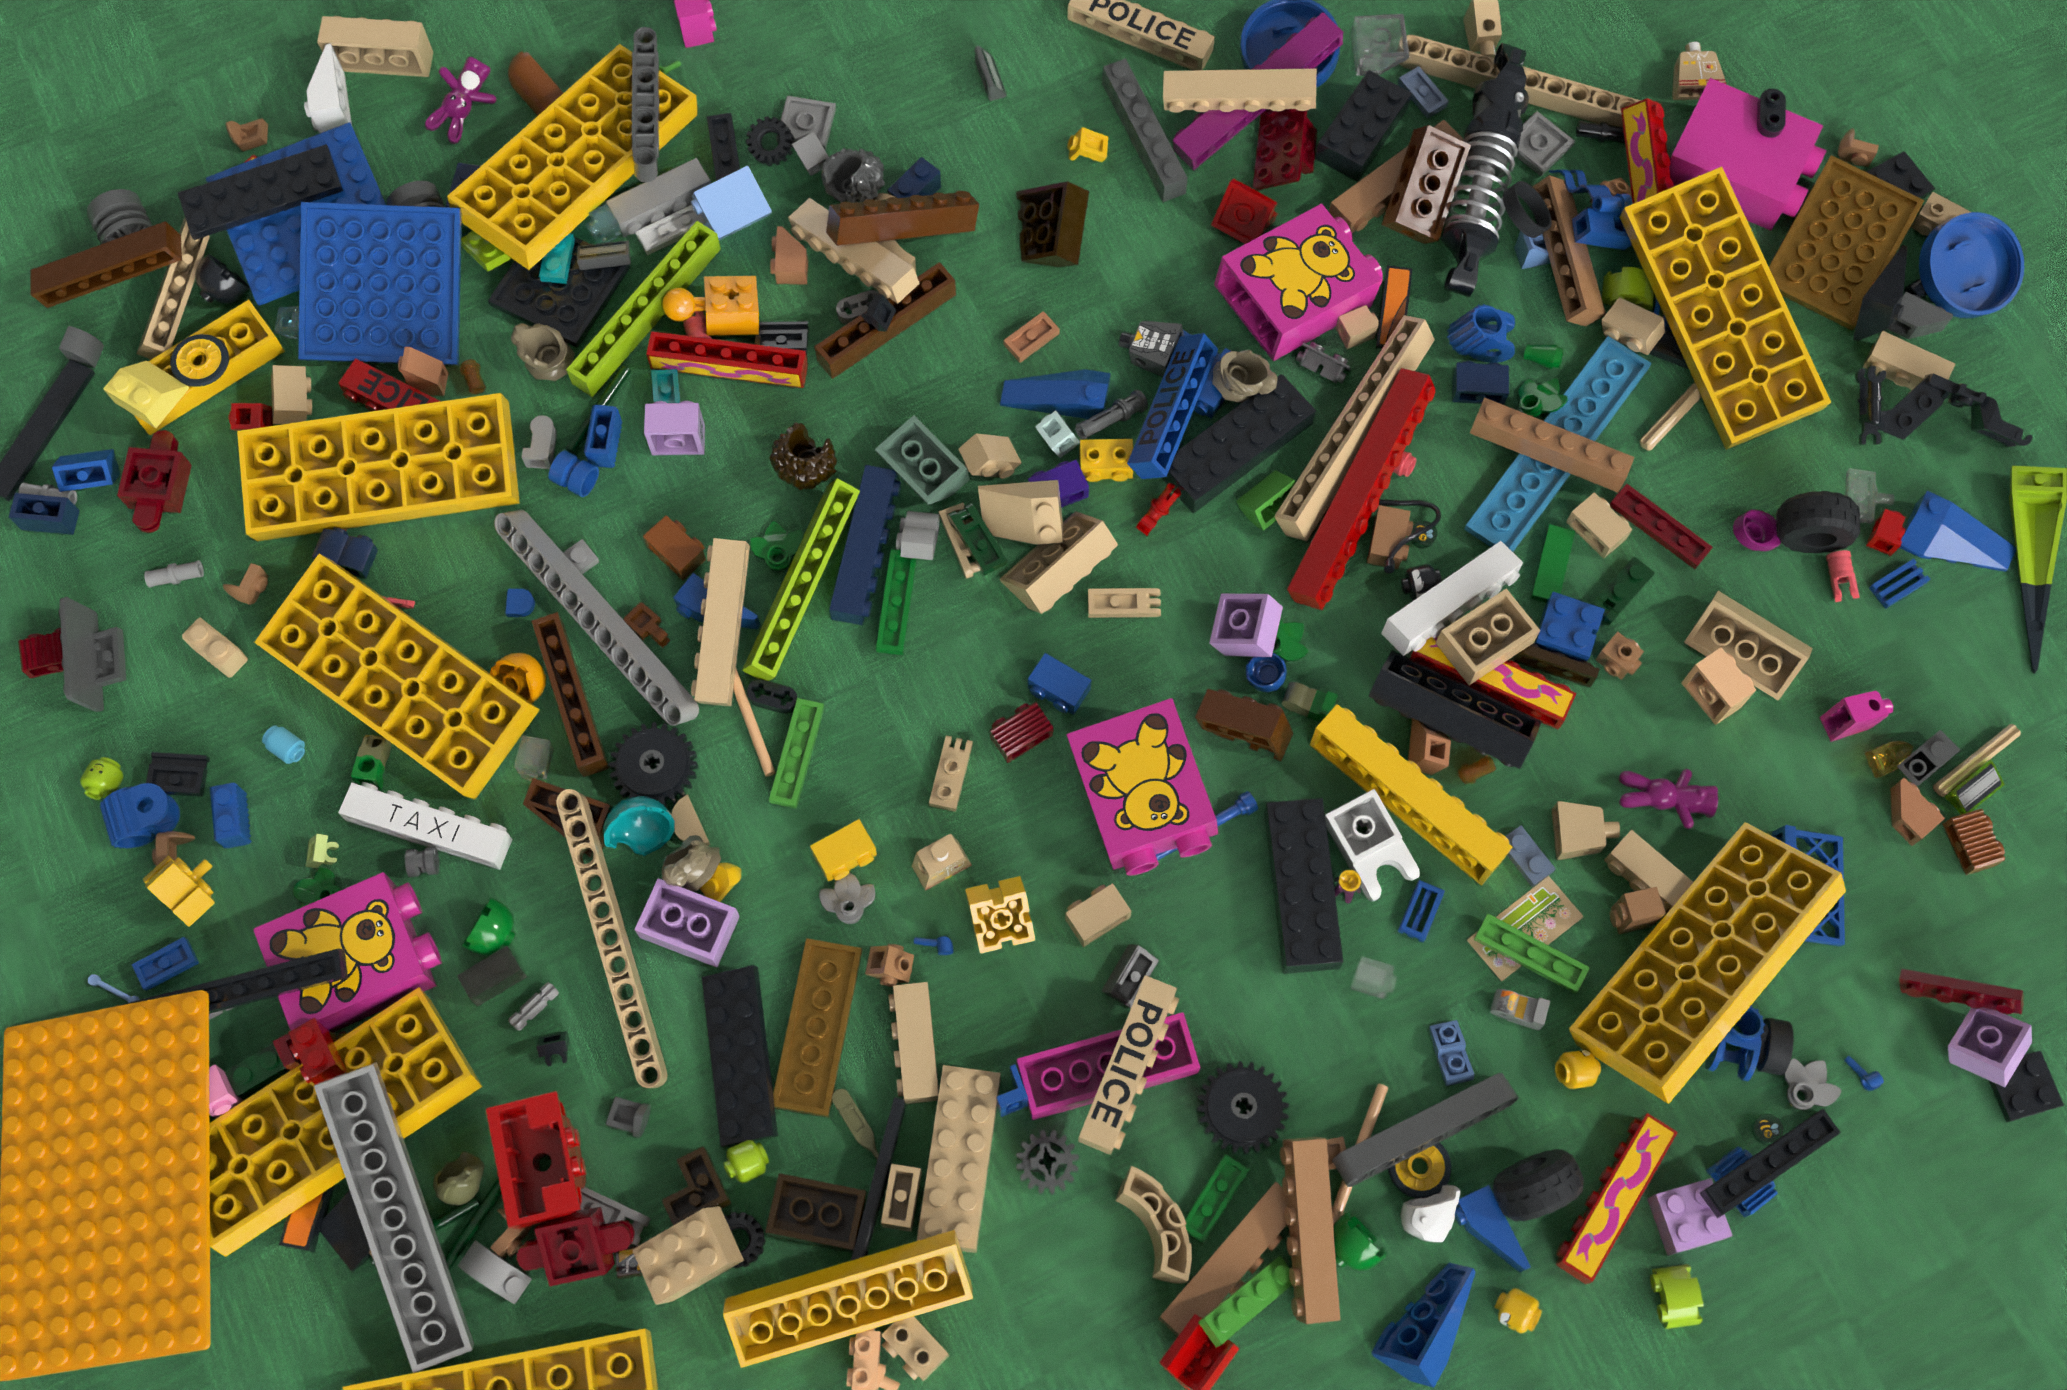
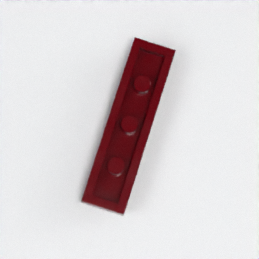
[1609,484,1713,570]
[1899,969,2024,1015]

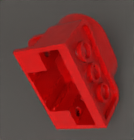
[486,1091,586,1229]

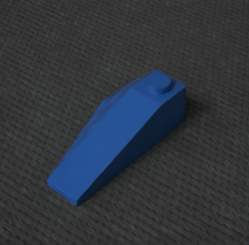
[1000,369,1111,419]
[1899,491,2016,572]
[1371,1263,1476,1388]

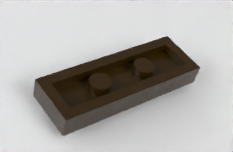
[1513,643,1600,688]

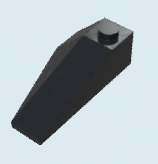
[1853,245,1908,341]

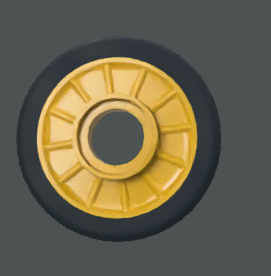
[170,334,229,387]
[1388,1142,1452,1198]

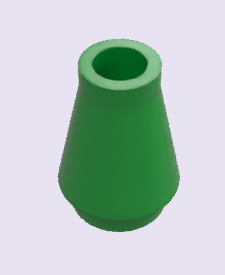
[1524,344,1564,370]

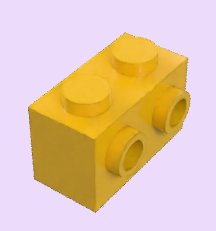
[1079,439,1134,482]
[810,819,877,882]

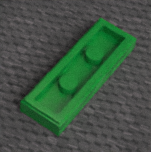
[1531,524,1575,602]
[1185,1153,1250,1245]

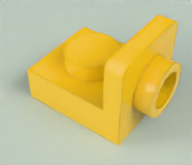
[1067,127,1108,163]

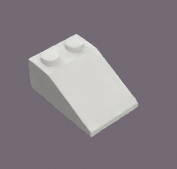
[304,44,352,133]

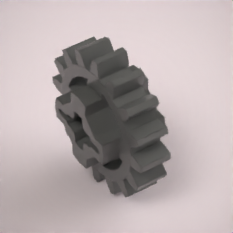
[1016,1130,1079,1195]

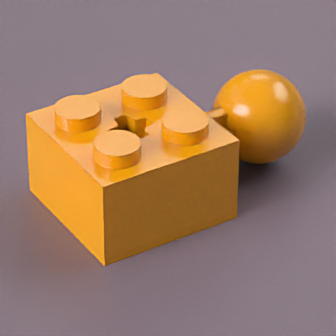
[662,276,759,336]

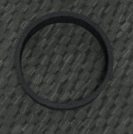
[1503,181,1552,238]

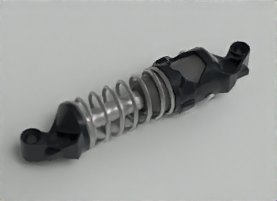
[1441,43,1529,297]

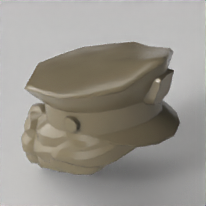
[511,323,575,381]
[1212,350,1278,403]
[661,835,721,891]

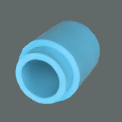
[262,725,305,764]

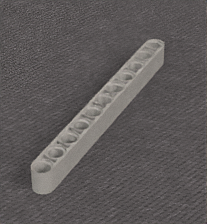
[494,509,699,726]

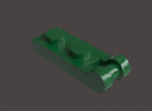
[947,502,1007,576]
[1591,557,1655,626]

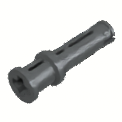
[1075,389,1148,440]

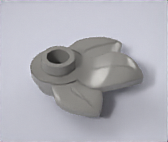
[819,873,875,924]
[1785,1058,1841,1110]

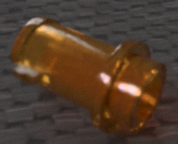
[460,359,486,395]
[1458,755,1496,785]

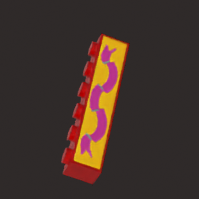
[1621,98,1674,204]
[646,331,808,388]
[1410,636,1577,730]
[1555,1113,1678,1285]

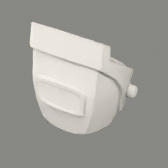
[1401,1185,1460,1243]

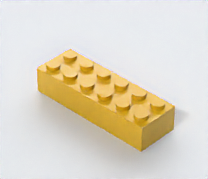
[134,300,285,435]

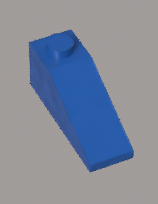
[673,573,761,629]
[1454,1185,1531,1272]

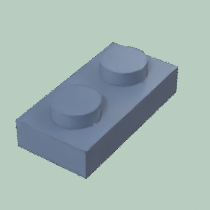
[1398,66,1449,119]
[1505,825,1556,887]

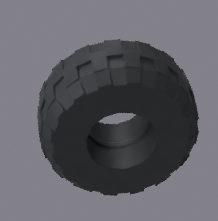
[1776,491,1861,554]
[1492,1149,1584,1222]

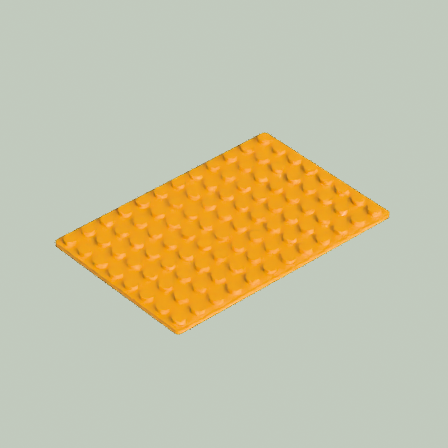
[0,990,210,1381]

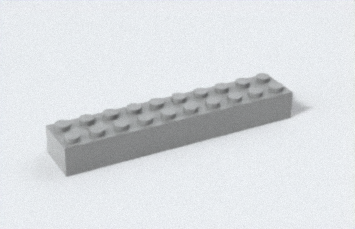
[314,1062,474,1373]

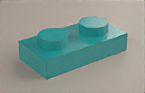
[539,234,575,284]
[651,369,680,403]

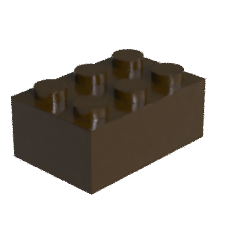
[766,1173,868,1253]

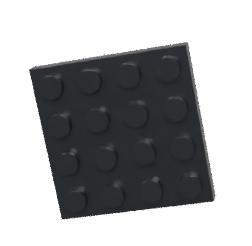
[488,237,631,348]

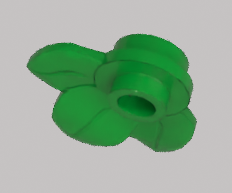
[1518,378,1568,417]
[750,521,803,571]
[1273,618,1308,661]
[293,868,341,909]

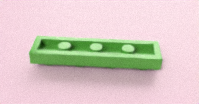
[769,698,825,809]
[1473,913,1590,994]
[1198,1256,1291,1347]

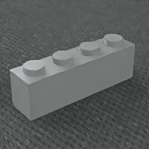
[606,158,711,238]

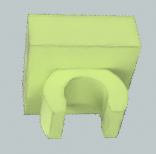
[306,834,339,868]

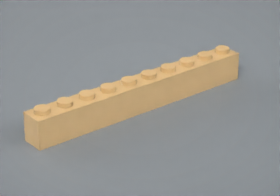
[1274,315,1435,541]

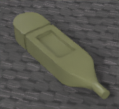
[832,1089,879,1159]

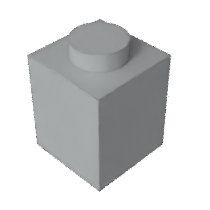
[792,131,829,176]

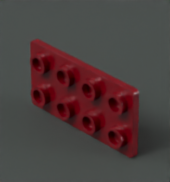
[1253,109,1317,191]

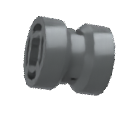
[405,847,440,877]

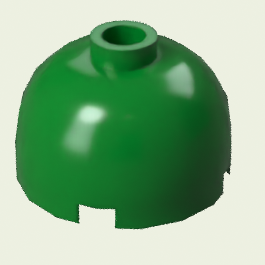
[462,897,516,955]
[1333,1211,1388,1271]

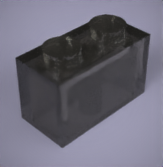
[457,946,528,1006]

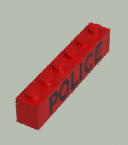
[338,358,441,412]

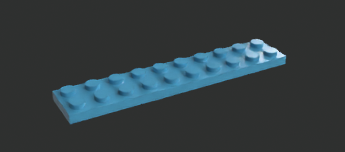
[1464,336,1652,552]

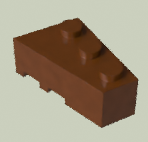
[1195,689,1293,762]
[523,778,613,859]

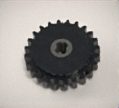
[609,722,698,807]
[1197,1061,1289,1155]

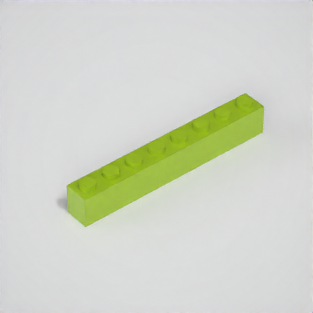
[566,221,721,397]
[742,478,860,681]

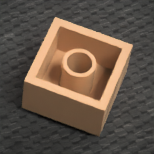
[1681,647,1756,725]

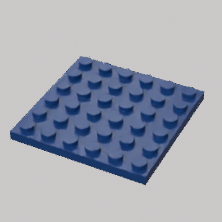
[206,122,386,306]
[298,202,462,365]

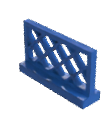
[1772,825,1845,947]

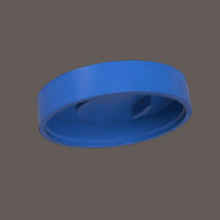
[1241,0,1340,88]
[1919,212,2024,318]

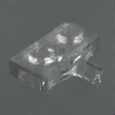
[1845,468,1894,524]

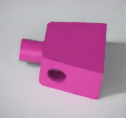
[1819,691,1893,742]

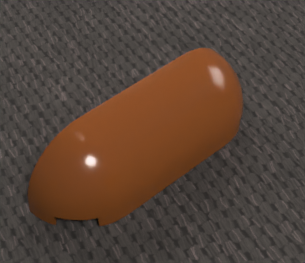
[508,51,563,116]

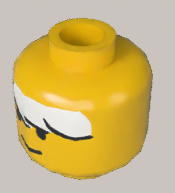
[1555,1050,1601,1089]
[1495,1288,1542,1334]

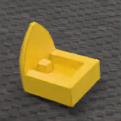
[700,862,742,902]

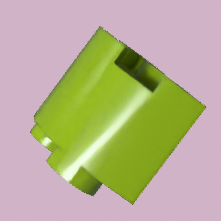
[1602,267,1654,310]
[1650,1264,1703,1329]

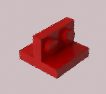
[1211,178,1278,244]
[1159,1314,1239,1390]

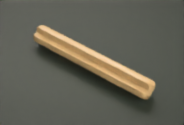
[1639,382,1702,451]
[1933,724,2021,797]

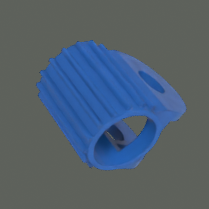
[1447,304,1515,363]
[100,783,180,849]
[1705,1004,1765,1082]

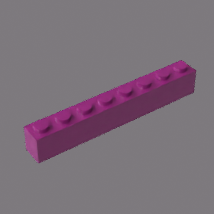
[1173,12,1343,171]

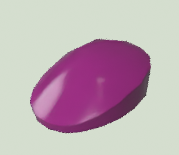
[1733,509,1781,551]

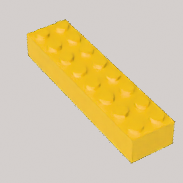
[1310,704,1513,886]
[723,1230,973,1368]

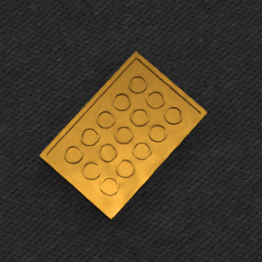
[1769,155,1924,331]

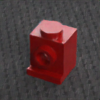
[229,403,273,431]
[1866,509,1906,556]

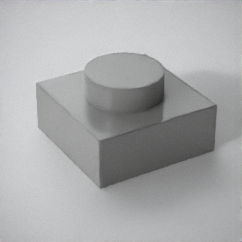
[563,539,599,574]

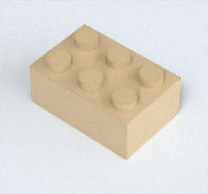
[1436,588,1540,685]
[632,1206,744,1305]

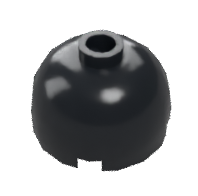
[195,254,250,304]

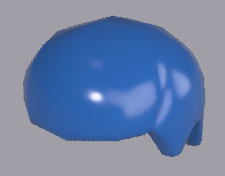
[1246,653,1287,693]

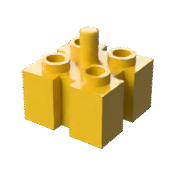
[143,855,215,927]
[965,876,1035,954]

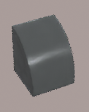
[59,326,104,368]

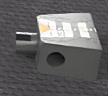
[1119,321,1184,377]

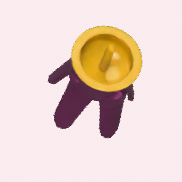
[1334,870,1361,904]

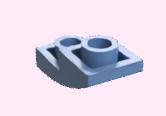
[1429,1020,1474,1086]

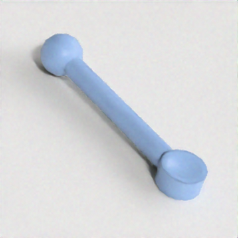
[88,974,139,1003]

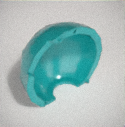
[603,796,675,856]

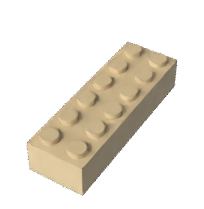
[917,1065,1001,1253]

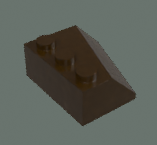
[1016,181,1089,268]

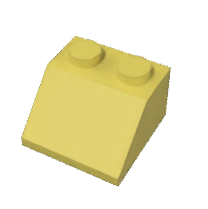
[103,361,189,428]

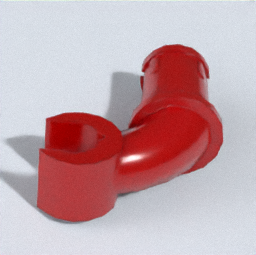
[1135,483,1181,537]

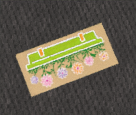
[1467,876,1584,981]

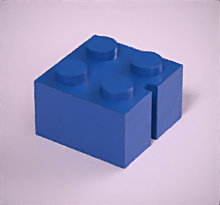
[1534,592,1605,661]

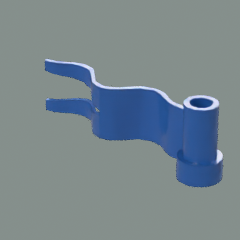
[1549,169,1633,215]

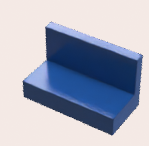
[996,1064,1028,1117]

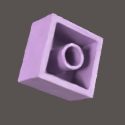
[644,401,705,455]
[1209,593,1283,657]
[1948,1007,2032,1087]
[1647,1178,1732,1256]

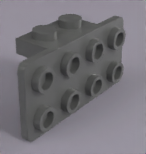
[59,597,126,712]

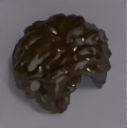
[769,423,837,490]

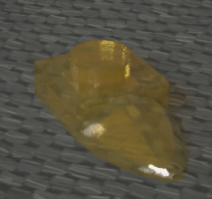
[1865,741,1913,778]

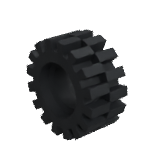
[746,116,794,166]
[724,1212,766,1268]

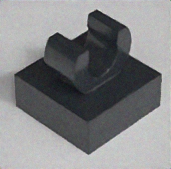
[861,294,896,331]
[536,1031,570,1067]

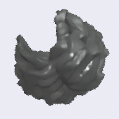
[821,148,885,203]

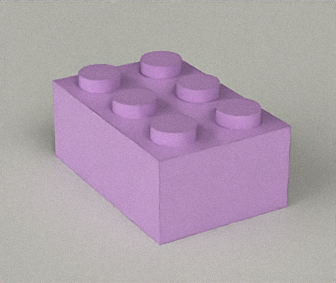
[635,878,740,968]

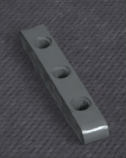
[632,27,659,182]

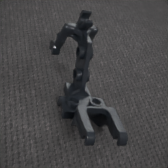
[1855,366,2033,447]

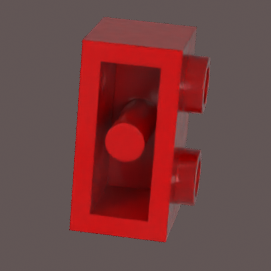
[288,1017,347,1085]

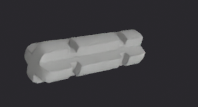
[508,982,559,1031]

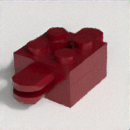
[117,430,192,533]
[517,1207,635,1287]

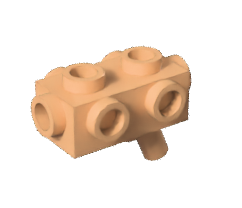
[846,1328,900,1390]

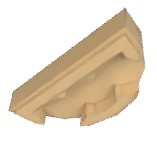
[671,794,710,845]

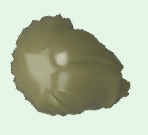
[433,1151,485,1205]

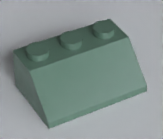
[875,415,970,505]

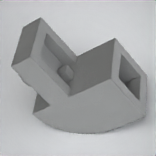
[458,1240,532,1305]

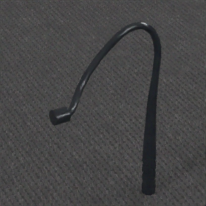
[1378,499,1441,574]

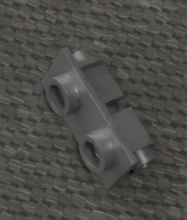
[1296,342,1351,384]

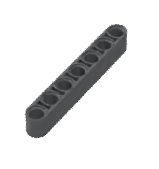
[1332,1073,1519,1187]

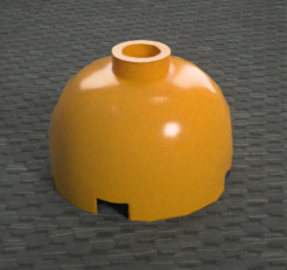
[490,653,546,703]

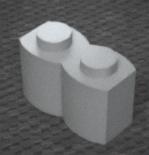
[896,511,940,560]

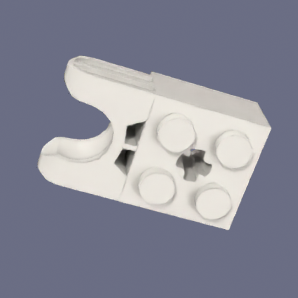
[1325,789,1420,902]

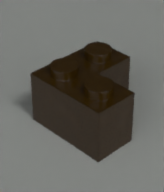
[662,1146,732,1226]

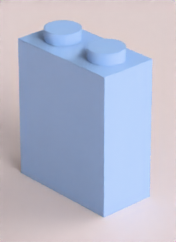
[691,166,772,241]

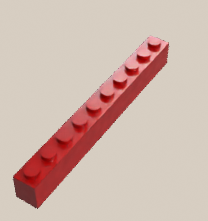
[1287,368,1435,610]

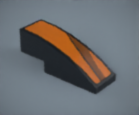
[1376,265,1413,349]
[279,1185,335,1252]

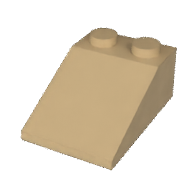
[978,480,1063,544]

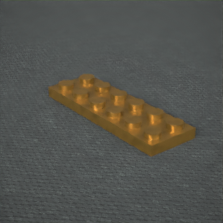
[773,938,863,1118]

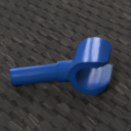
[914,936,954,955]
[1844,1056,1884,1091]

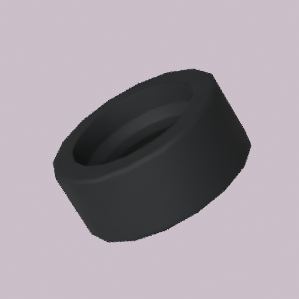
[1756,1018,1794,1075]

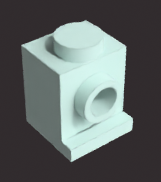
[1035,411,1080,458]

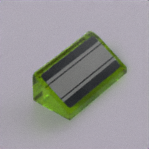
[1945,760,2005,815]

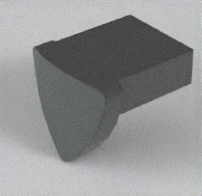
[606,1097,651,1138]

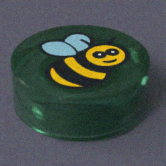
[1411,521,1437,549]
[1751,1114,1783,1145]

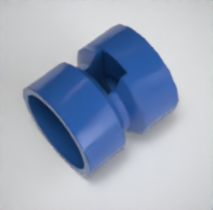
[548,450,599,497]

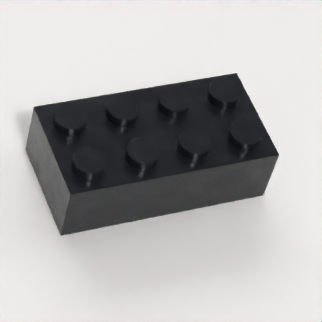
[1315,70,1412,182]

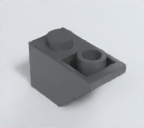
[1888,292,1953,339]
[1897,730,1960,786]

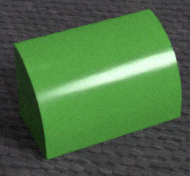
[1236,470,1296,531]

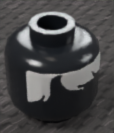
[1401,564,1442,601]

